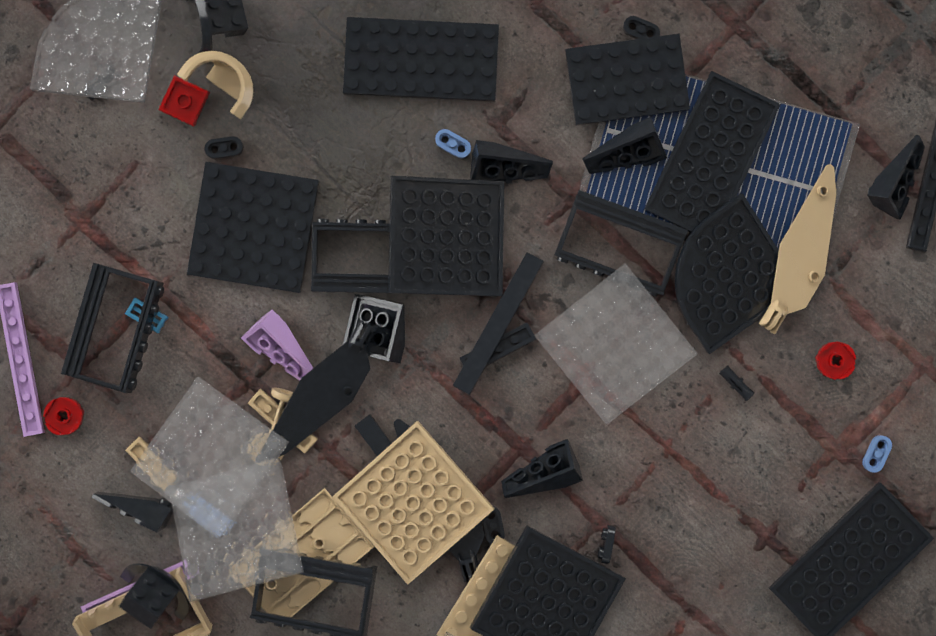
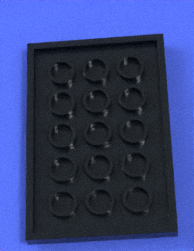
[565,33,690,126]

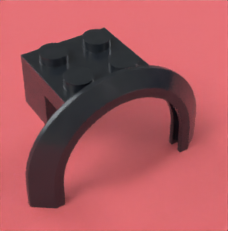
[186,0,248,63]
[119,563,189,629]

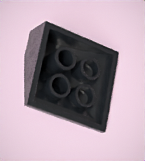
[343,294,405,364]

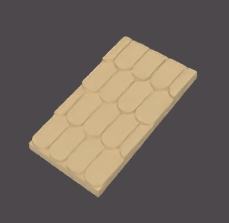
[229,488,374,617]

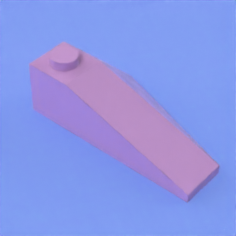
[241,310,313,380]

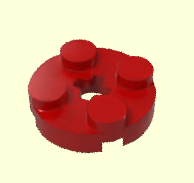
[815,342,856,379]
[43,397,84,435]

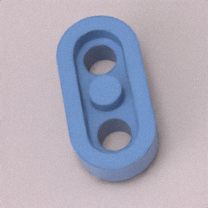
[435,129,471,159]
[863,435,892,473]

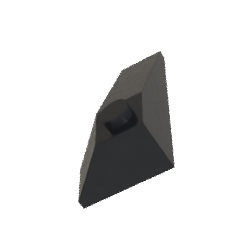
[867,135,925,220]
[470,140,553,184]
[501,439,583,498]
[92,492,175,533]

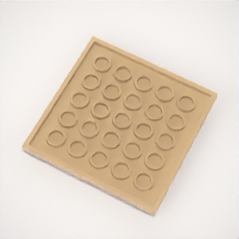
[332,421,495,584]

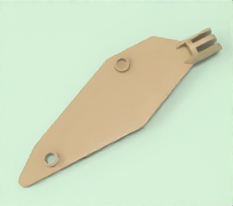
[759,164,836,334]

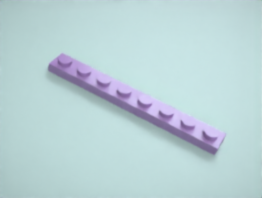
[0,282,45,437]

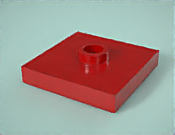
[158,75,210,127]

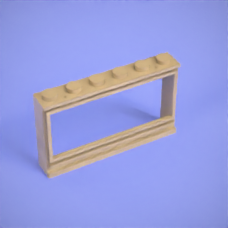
[72,567,212,636]

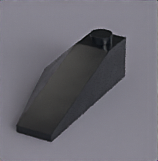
[582,117,667,174]

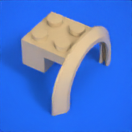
[177,51,253,120]

